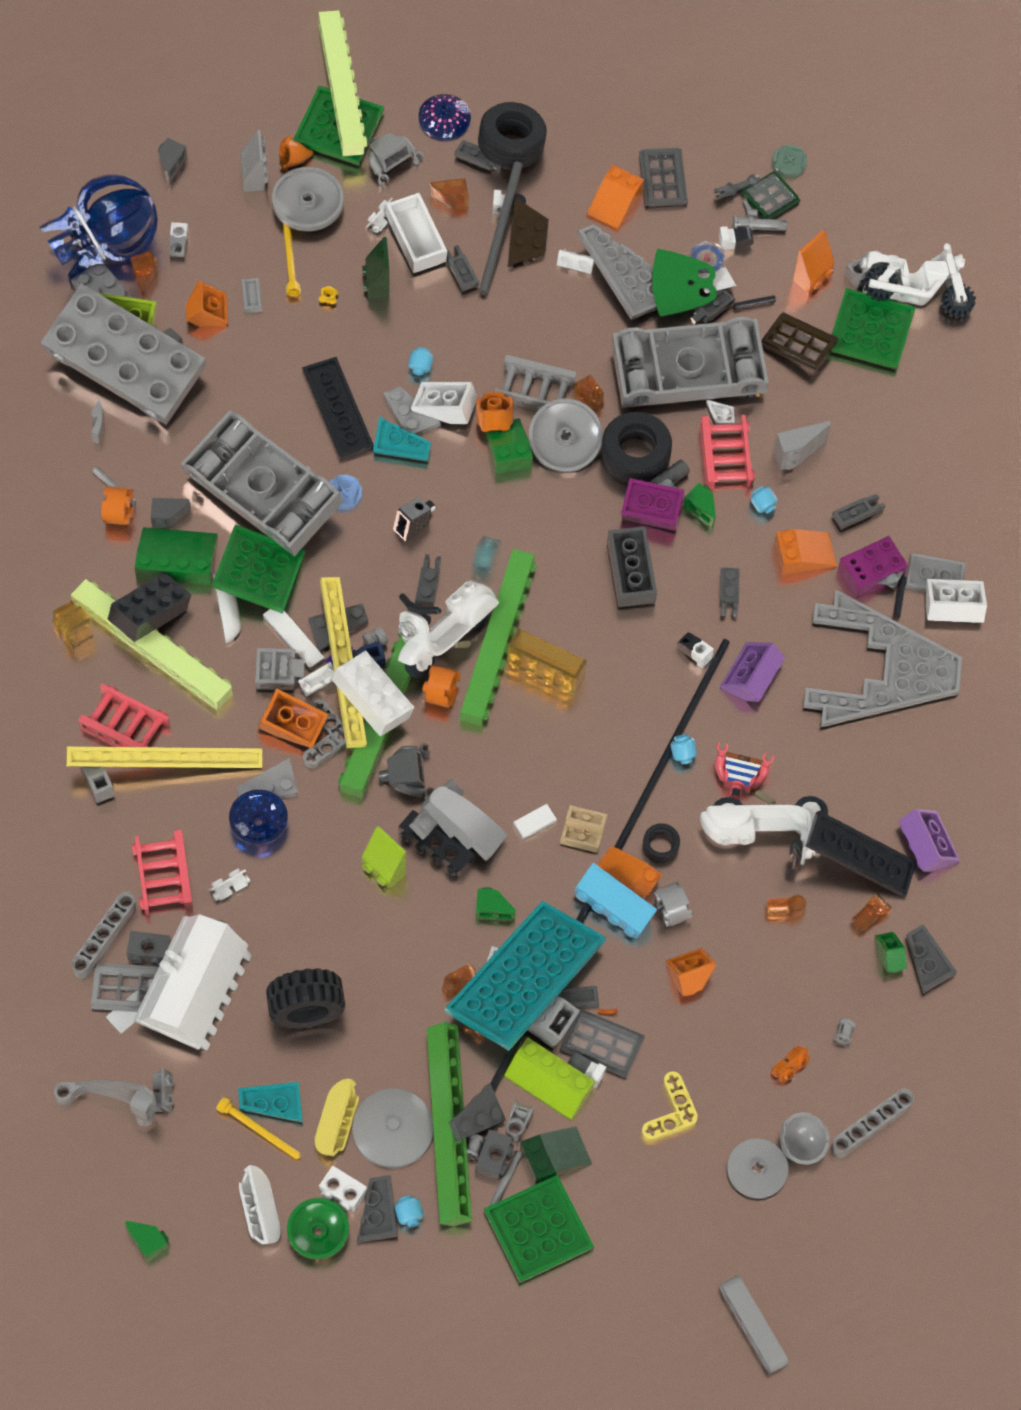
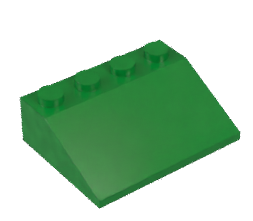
[134,527,218,585]

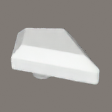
[706,400,735,425]

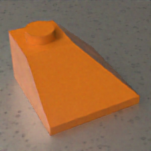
[186,281,228,327]
[666,948,716,996]

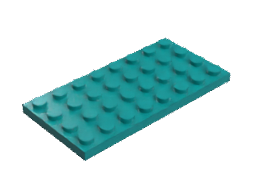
[445,900,606,1051]

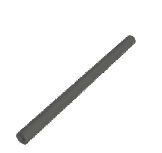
[479,162,523,294]

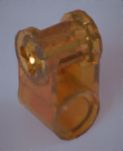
[573,375,604,411]
[442,964,477,997]

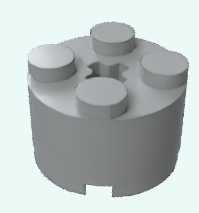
[653,881,693,927]

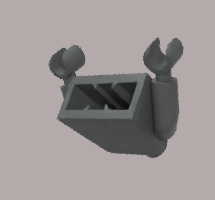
[379,743,434,799]

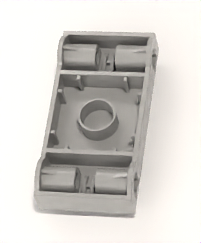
[40,283,207,425]
[611,317,769,408]
[181,410,344,556]

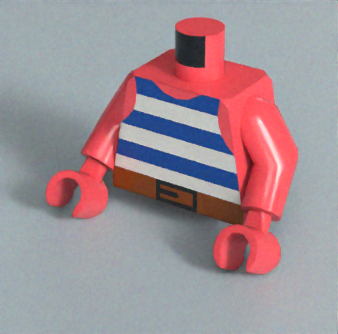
[715,742,775,800]

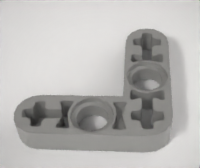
[303,700,346,769]

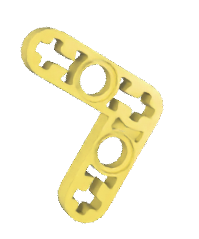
[641,1071,698,1142]

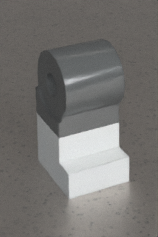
[568,1053,606,1088]

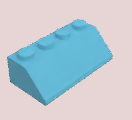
[573,863,657,939]

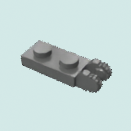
[447,245,479,292]
[832,494,886,530]
[415,554,441,606]
[719,567,740,617]

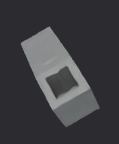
[81,767,115,803]

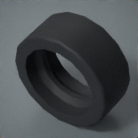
[643,823,680,862]

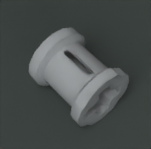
[834,1018,856,1044]
[467,1134,486,1160]

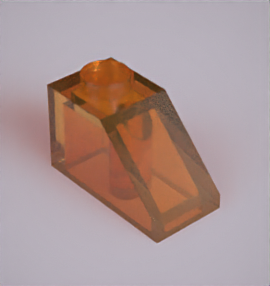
[430,178,469,208]
[130,251,159,295]

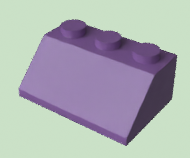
[720,642,785,702]
[899,809,961,872]

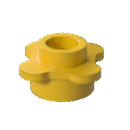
[319,286,338,305]

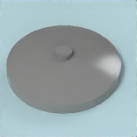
[272,167,344,231]
[528,398,603,473]
[352,1088,434,1169]

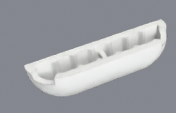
[213,573,242,643]
[239,1165,281,1244]

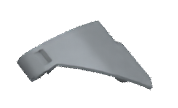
[54,1080,157,1126]

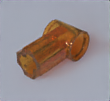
[852,893,892,932]
[767,895,806,918]

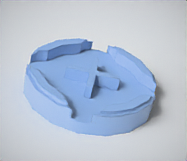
[329,475,362,510]

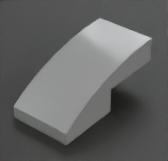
[91,400,104,444]

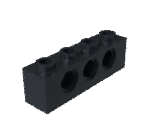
[398,810,475,878]

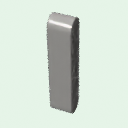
[71,892,136,979]
[831,1089,914,1158]
[719,1275,789,1374]

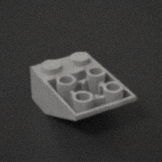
[240,130,268,192]
[528,996,580,1048]

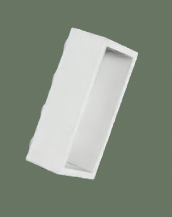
[386,193,447,273]
[332,651,414,737]

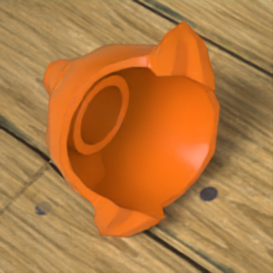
[279,135,313,172]

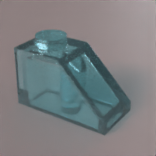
[472,536,501,573]

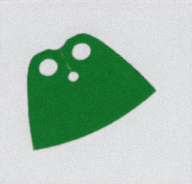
[652,248,717,316]

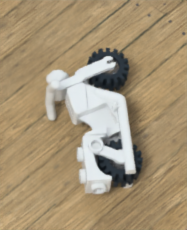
[861,243,976,318]

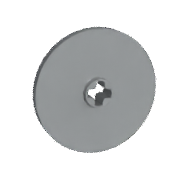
[727,1139,788,1199]

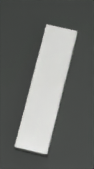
[263,609,325,671]

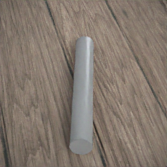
[92,467,137,507]
[489,1150,522,1206]

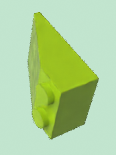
[362,826,406,890]

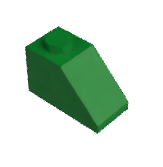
[683,483,716,527]
[476,887,516,921]
[875,932,907,973]
[124,1221,169,1262]

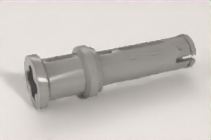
[732,215,787,231]

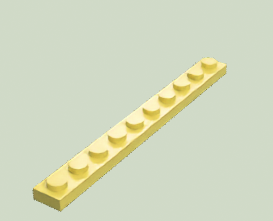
[320,577,367,748]
[66,747,262,768]

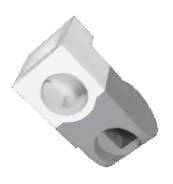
[169,222,189,258]

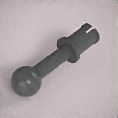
[714,174,760,200]

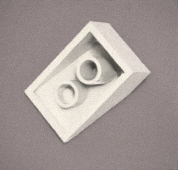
[411,382,478,424]

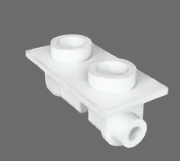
[366,197,393,233]
[557,249,595,274]
[298,662,335,697]
[208,868,251,901]

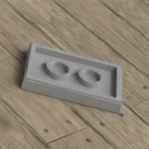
[905,553,966,592]

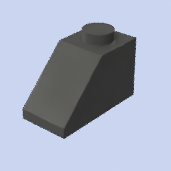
[158,138,187,182]
[151,498,191,528]

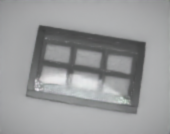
[639,148,688,207]
[560,1008,645,1078]

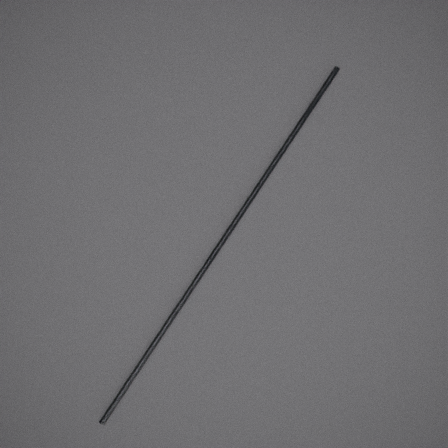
[490,639,730,1092]

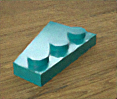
[373,416,431,462]
[238,1082,303,1123]

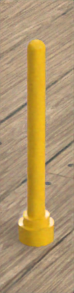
[283,223,301,296]
[216,1096,301,1159]

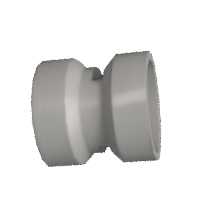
[362,626,388,646]

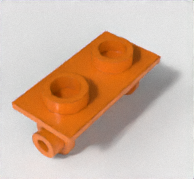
[771,1045,810,1085]

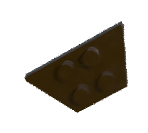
[507,198,549,267]

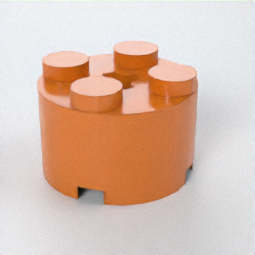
[476,392,513,432]
[101,486,134,526]
[423,665,460,708]

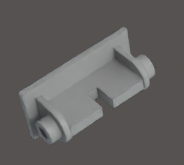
[153,1068,174,1113]

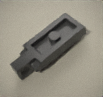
[454,140,503,173]
[690,289,735,325]

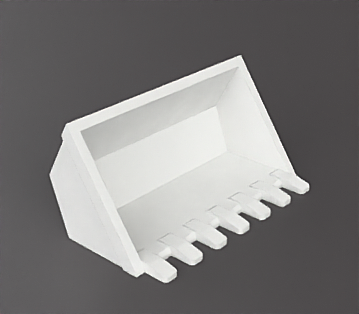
[133,914,252,1050]

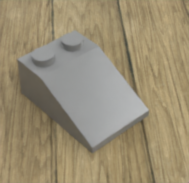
[773,421,831,470]

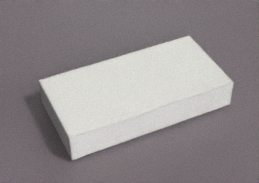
[513,804,557,840]

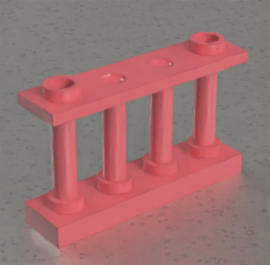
[700,415,755,490]
[78,684,170,747]
[132,830,193,916]

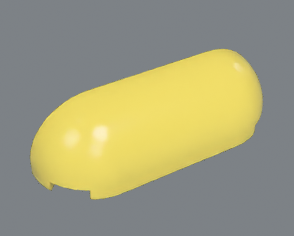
[315,1079,359,1156]

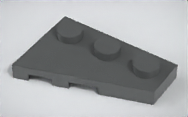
[308,603,368,653]
[906,924,957,994]
[449,1083,506,1141]
[357,1175,398,1243]

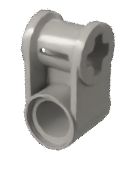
[505,1100,535,1142]

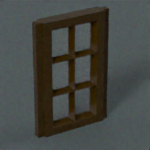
[761,312,838,372]

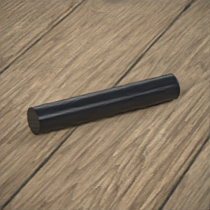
[733,295,776,310]
[893,576,907,618]

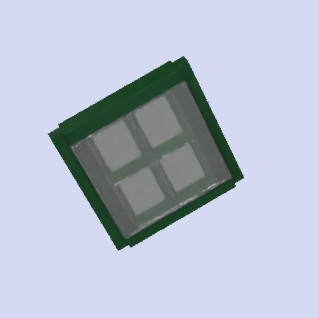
[741,171,801,219]

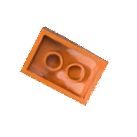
[586,165,644,230]
[793,230,835,293]
[774,529,837,575]
[257,689,328,748]
[597,846,662,900]

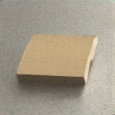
[560,805,608,853]

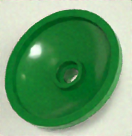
[287,1198,349,1259]

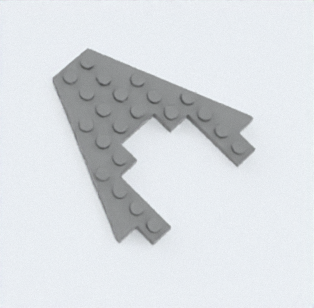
[803,590,962,727]

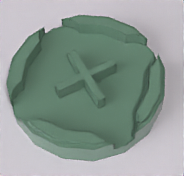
[772,145,807,177]

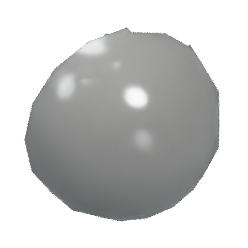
[780,1112,830,1165]

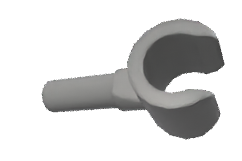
[743,199,757,219]

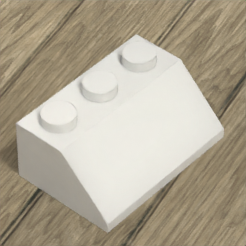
[926,579,987,623]

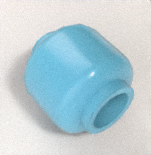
[408,347,434,376]
[750,485,778,514]
[670,734,697,764]
[394,1195,424,1228]

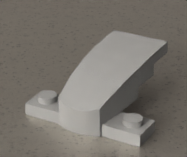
[409,778,508,861]

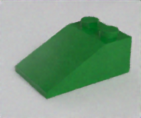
[485,418,533,474]

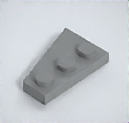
[383,386,441,435]
[237,758,298,808]

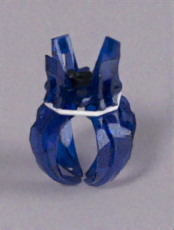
[39,174,158,279]

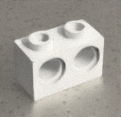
[319,1166,367,1213]

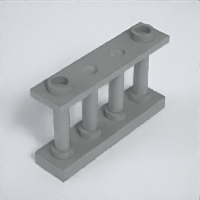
[495,355,577,411]

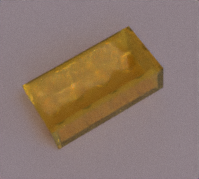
[507,628,587,695]

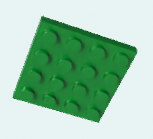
[293,85,384,165]
[831,288,915,370]
[211,525,305,614]
[484,1174,594,1283]

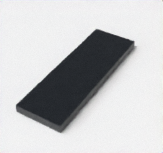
[302,357,374,460]
[805,810,917,897]

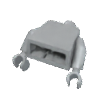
[369,133,424,187]

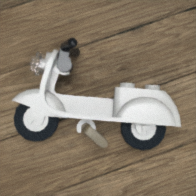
[398,581,499,678]
[700,790,828,879]

